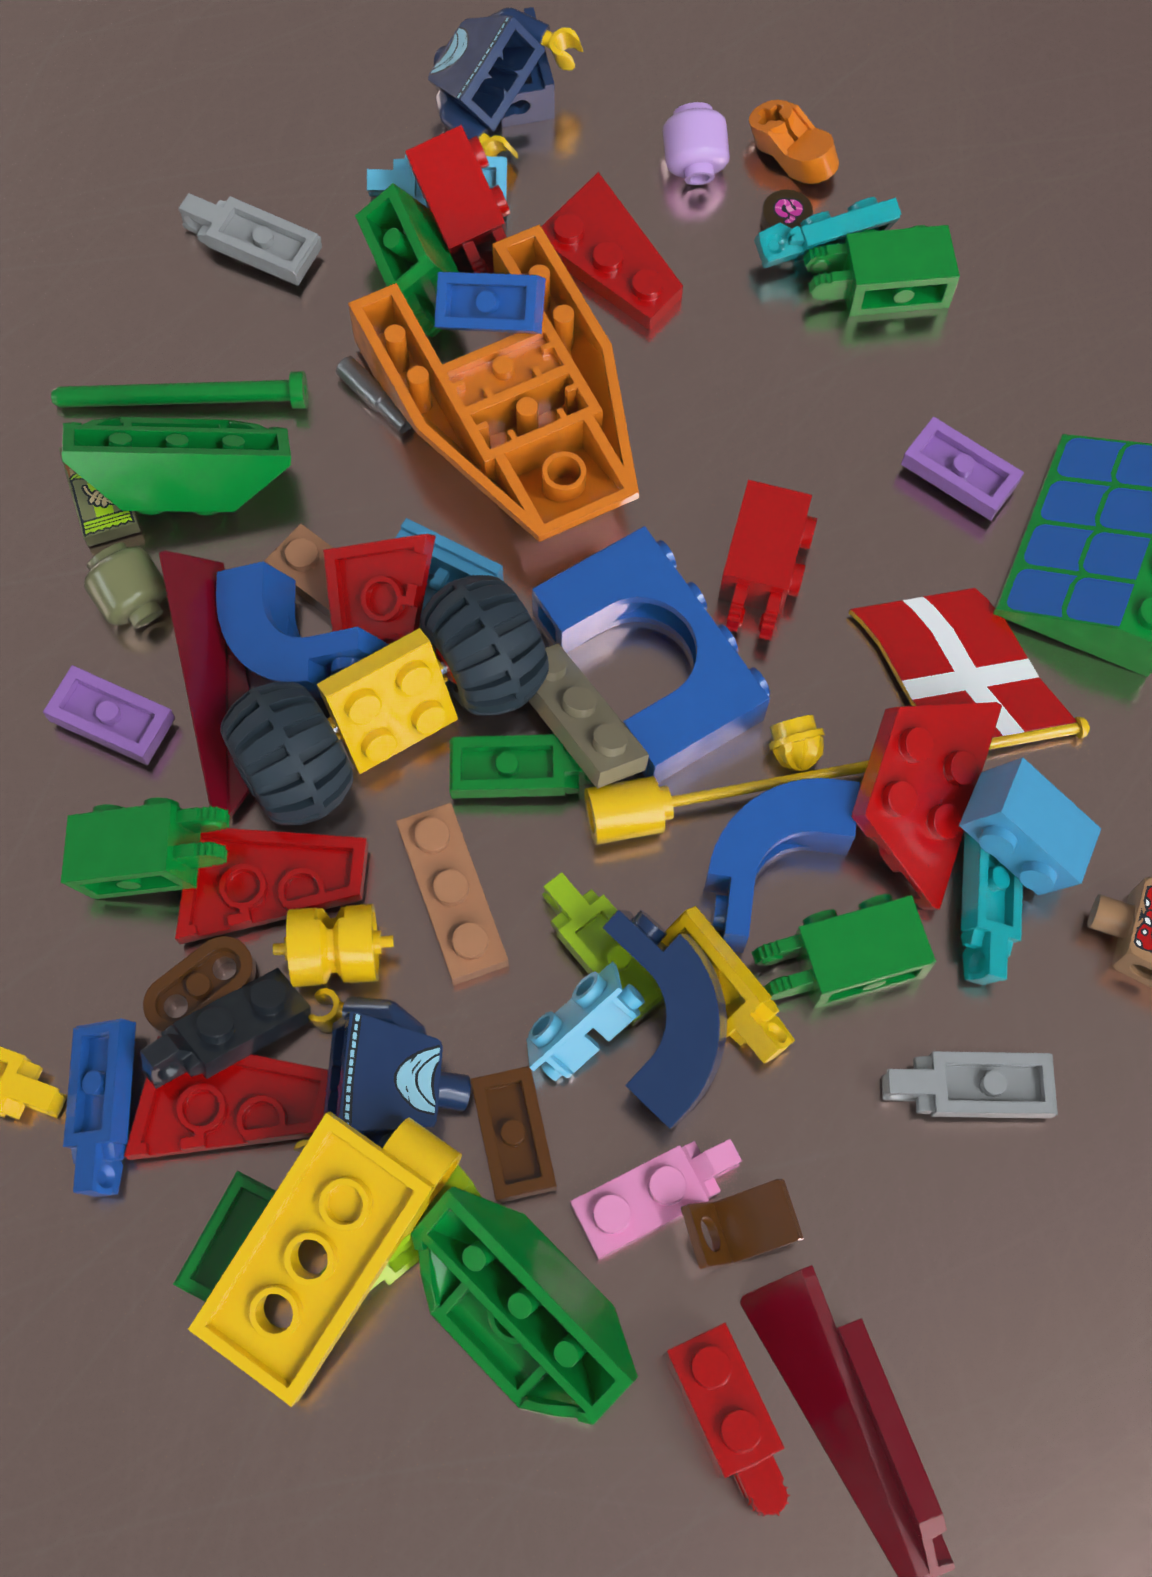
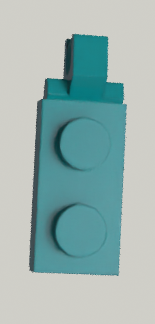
[754,197,902,268]
[961,832,1023,985]

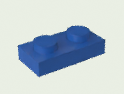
[434,272,546,334]

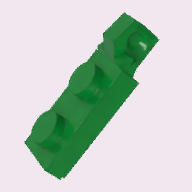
[449,734,593,799]

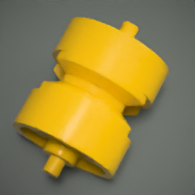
[273,904,394,987]

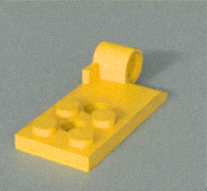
[188,1112,462,1407]

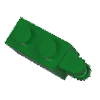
[803,225,960,317]
[61,798,230,899]
[751,894,936,1009]

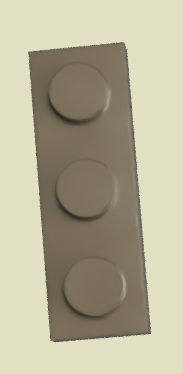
[529,643,649,789]

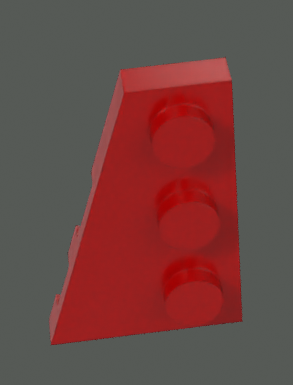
[541,172,683,331]
[175,828,369,944]
[124,1036,328,1160]

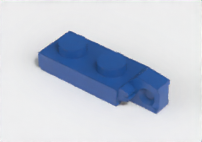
[63,1018,136,1197]

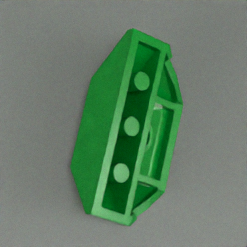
[62,417,291,515]
[411,1186,638,1425]

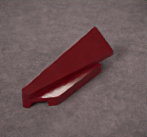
[159,550,251,828]
[740,1265,955,1577]

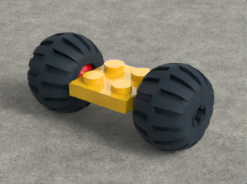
[221,575,549,825]

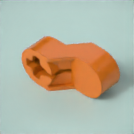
[749,99,839,184]

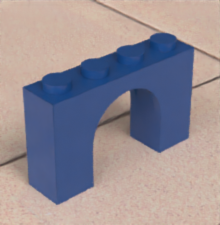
[532,526,770,783]

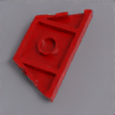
[851,702,1002,910]

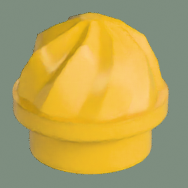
[768,715,825,771]

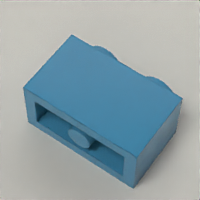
[959,757,1101,895]

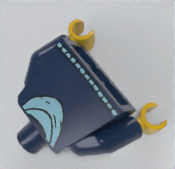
[428,7,583,159]
[293,988,471,1152]

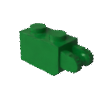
[355,183,459,338]

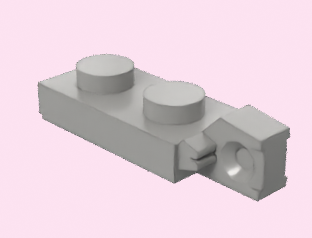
[178,193,322,286]
[881,1051,1058,1118]

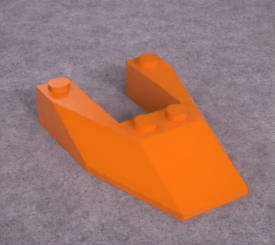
[348,224,639,542]

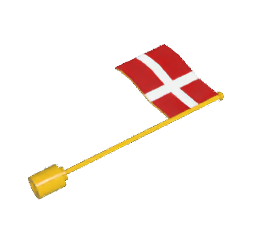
[584,588,1090,845]

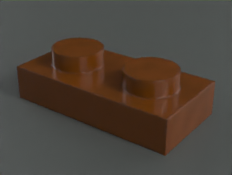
[471,1066,557,1203]

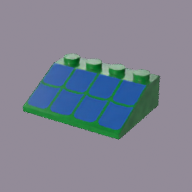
[993,434,1152,677]

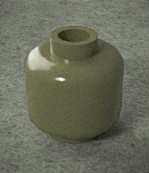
[84,542,167,629]

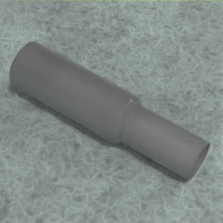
[336,356,412,434]

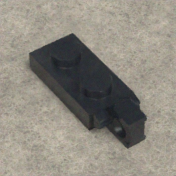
[140,968,311,1089]

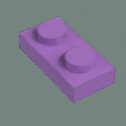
[901,416,1024,521]
[43,665,175,765]

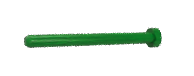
[51,371,308,409]

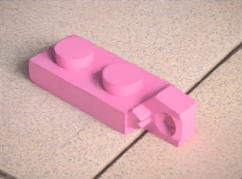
[570,1139,742,1260]

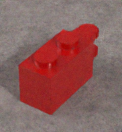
[405,125,511,273]
[718,479,818,641]
[662,1322,790,1517]

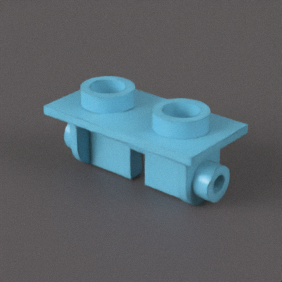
[526,961,645,1081]

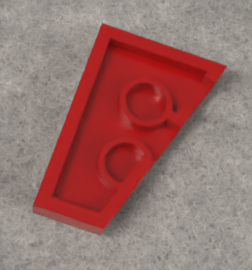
[323,534,436,644]

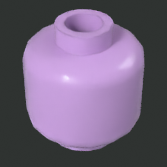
[662,102,730,185]

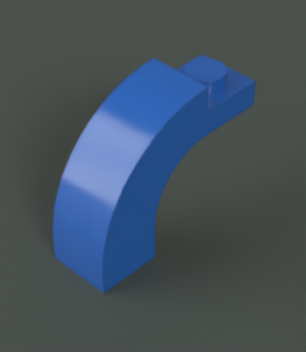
[216,561,389,698]
[703,778,860,953]

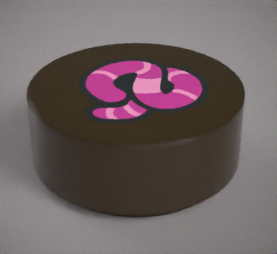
[761,189,813,230]

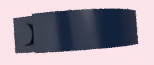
[602,910,727,1129]

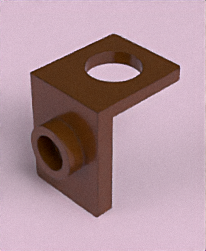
[681,1179,803,1269]

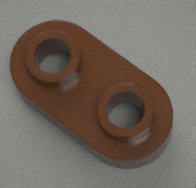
[143,936,256,1034]

